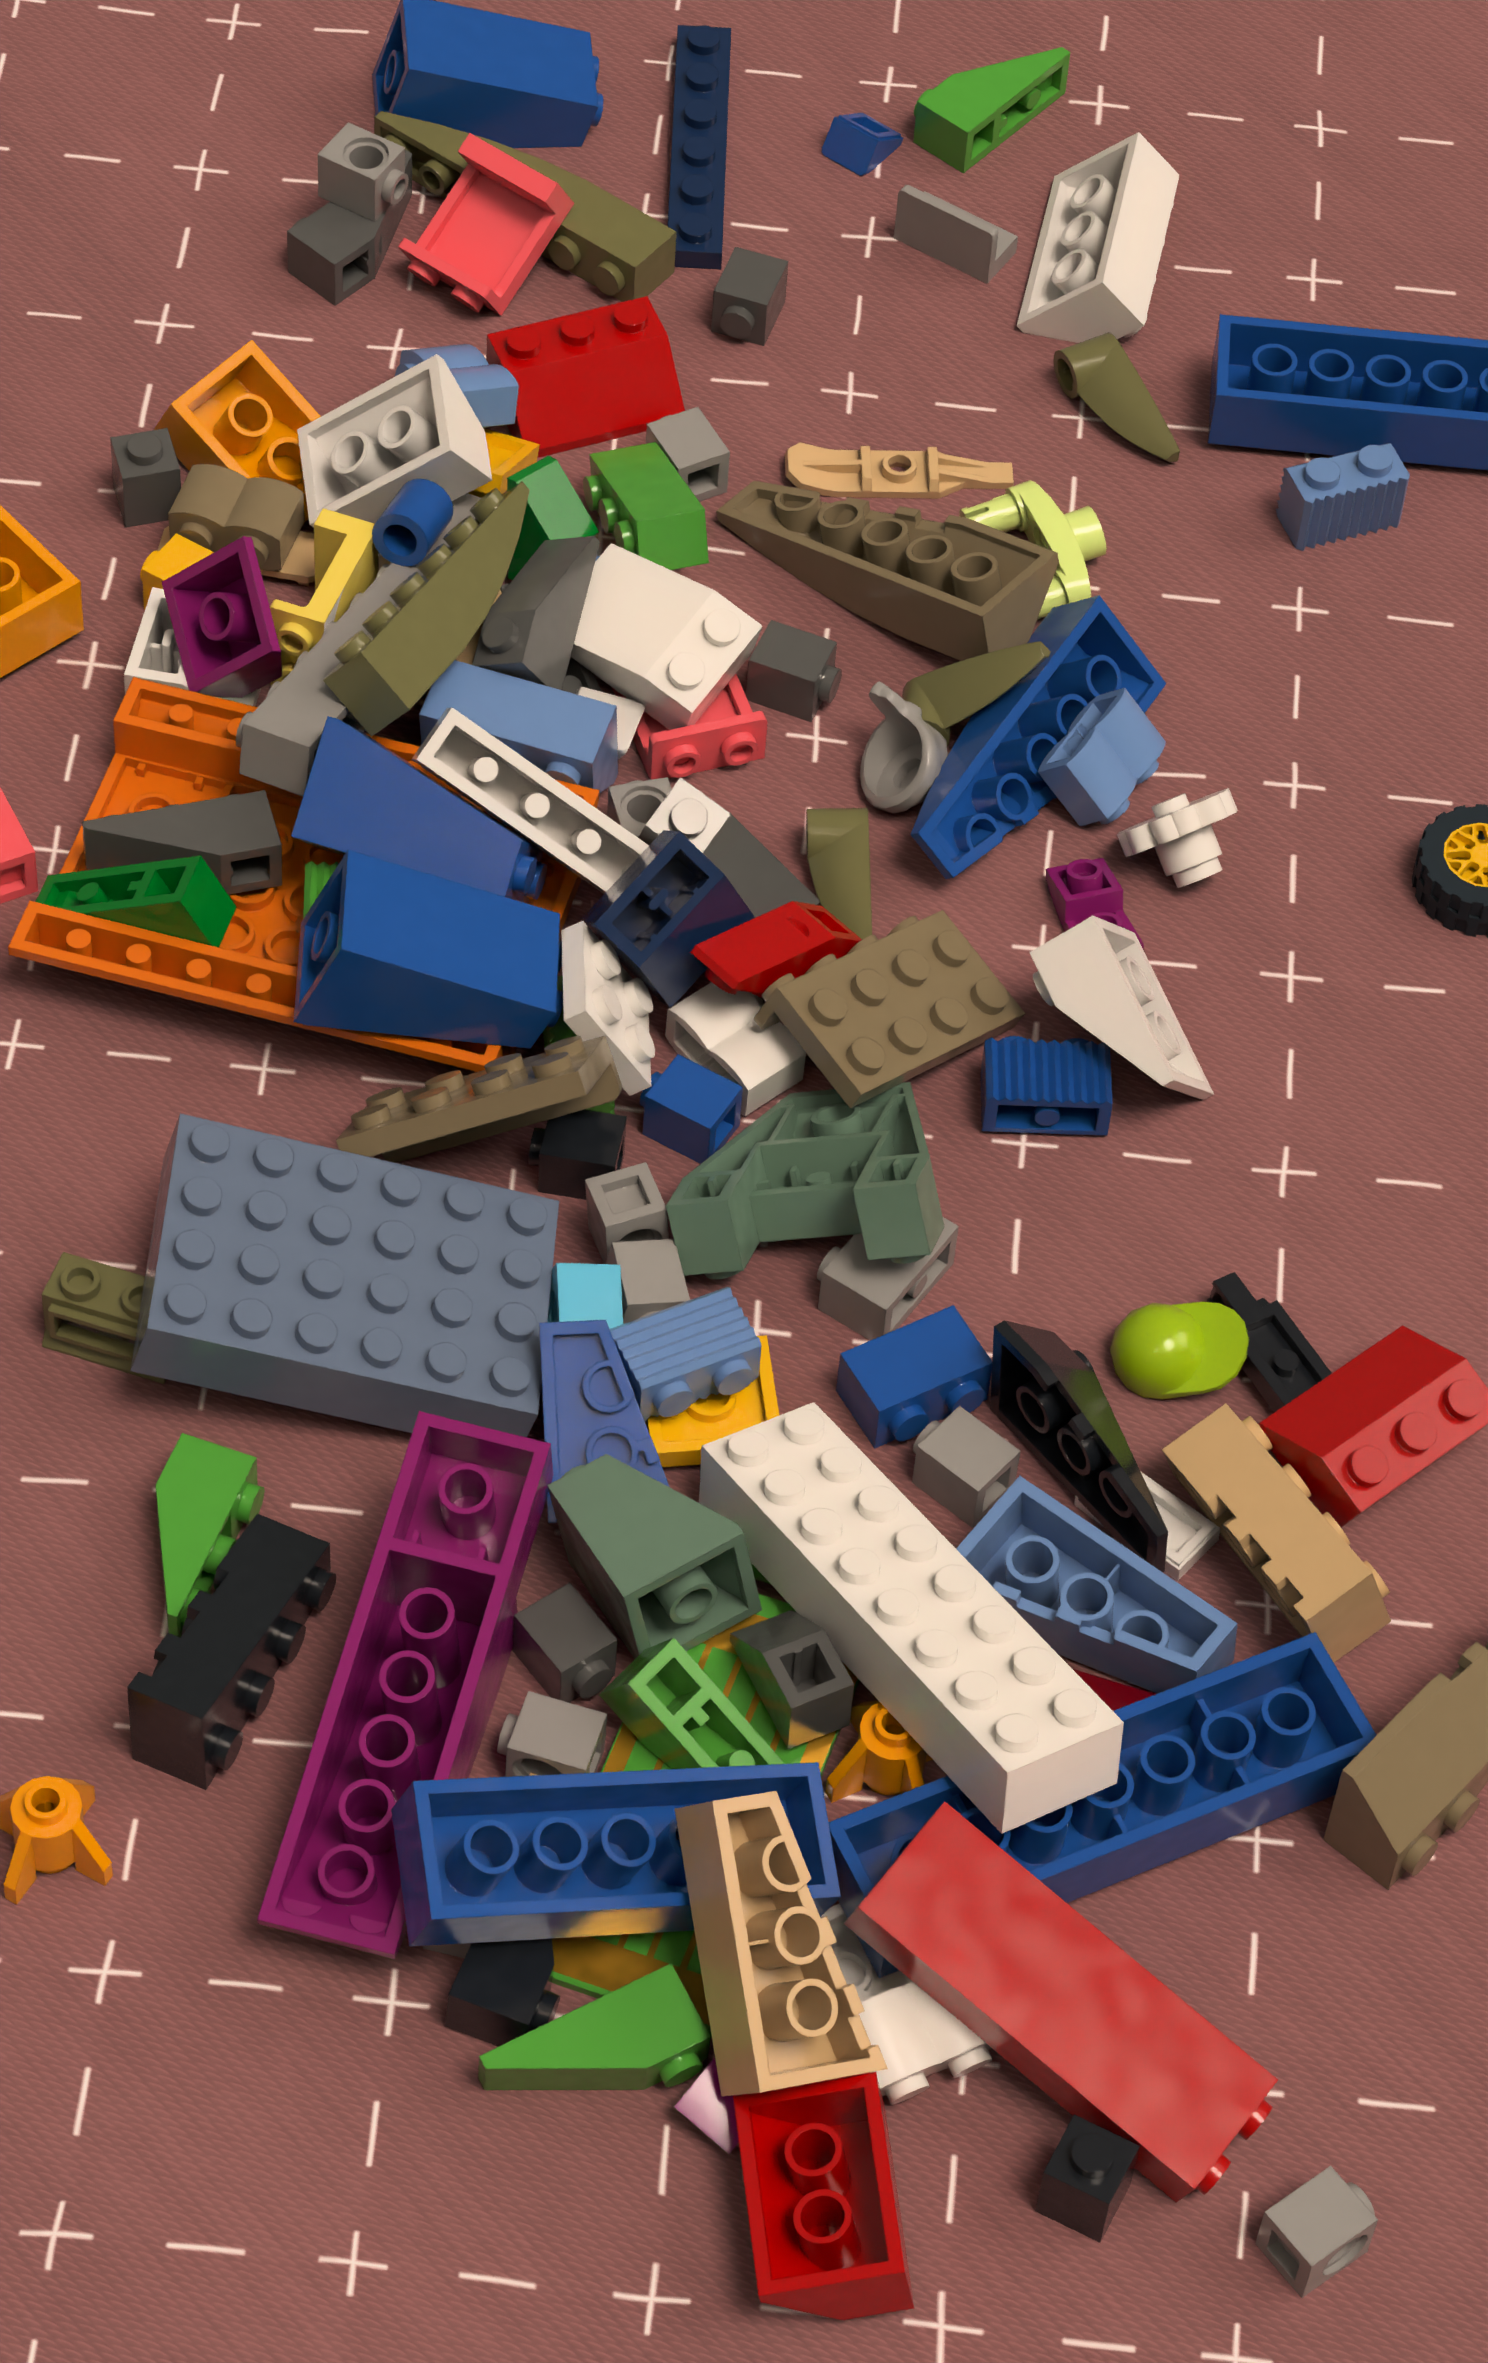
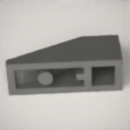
[472,536,600,690]
[638,777,820,919]

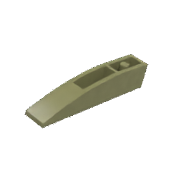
[374,111,677,302]
[323,481,530,737]

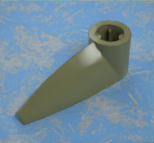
[1054,332,1180,462]
[902,641,1051,746]
[806,808,872,940]

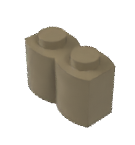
[168,464,305,571]

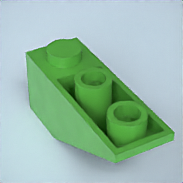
[156,1433,265,1638]

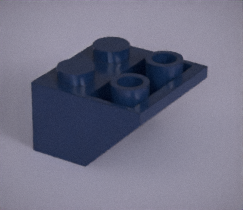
[579,830,755,1008]

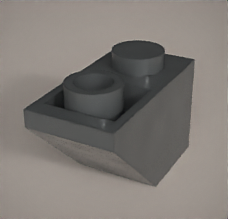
[730,1610,854,1749]

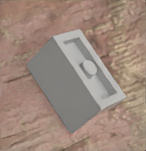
[894,185,1018,284]

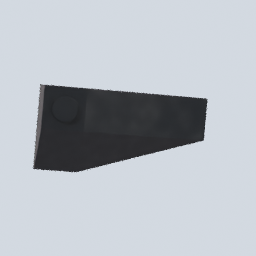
[990,1320,1168,1572]

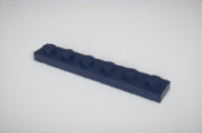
[668,25,731,270]

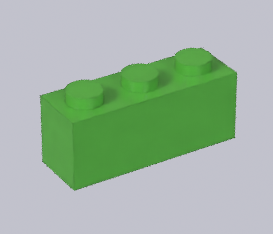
[583,442,709,570]

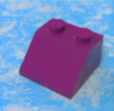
[162,536,282,698]

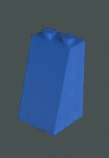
[372,0,604,148]
[291,716,547,904]
[294,849,563,1049]

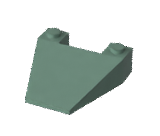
[666,1082,945,1279]

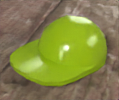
[1110,1302,1249,1399]

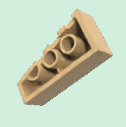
[1162,1403,1391,1663]
[675,1791,888,2096]

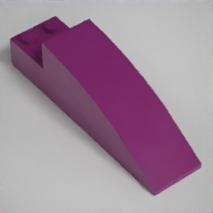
[257,1411,554,1959]

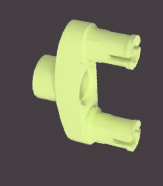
[959,480,1106,620]

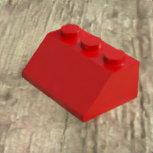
[486,296,685,458]
[1258,1325,1488,1528]
[733,2072,914,2320]

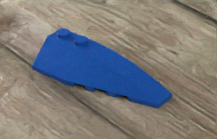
[910,595,1166,879]

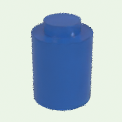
[372,479,453,566]

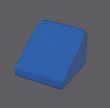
[822,113,904,175]

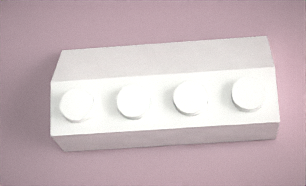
[1017,132,1179,343]

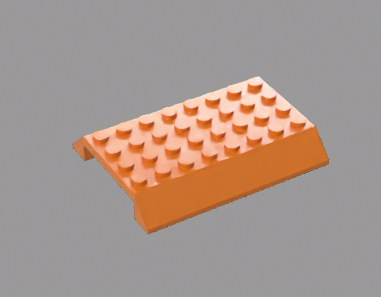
[8,677,600,1072]

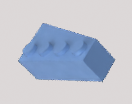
[956,1476,1238,1693]

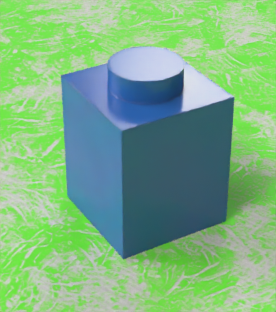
[640,1054,743,1164]

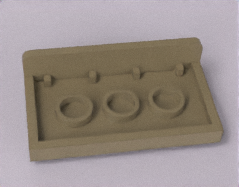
[754,910,1026,1109]
[336,1036,622,1163]

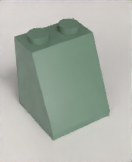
[547,1454,762,1659]

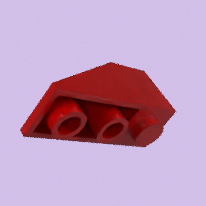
[690,901,862,998]

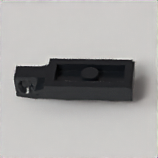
[1207,1272,1332,1412]

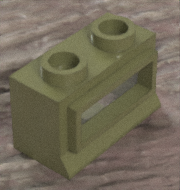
[41,1252,167,1384]

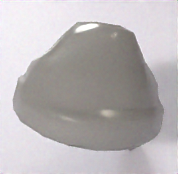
[860,681,948,814]

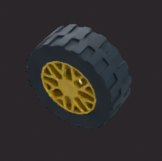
[1412,804,1488,938]

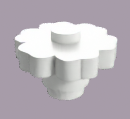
[1117,788,1238,888]

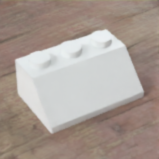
[297,354,492,527]

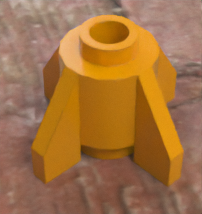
[825,1701,932,1803]
[0,1776,113,1905]

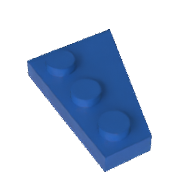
[539,1320,670,1524]

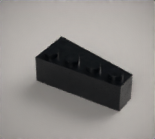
[127,1513,336,1790]

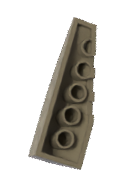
[716,481,1059,661]
[1323,1642,1488,1890]

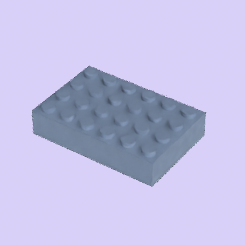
[130,1113,559,1437]

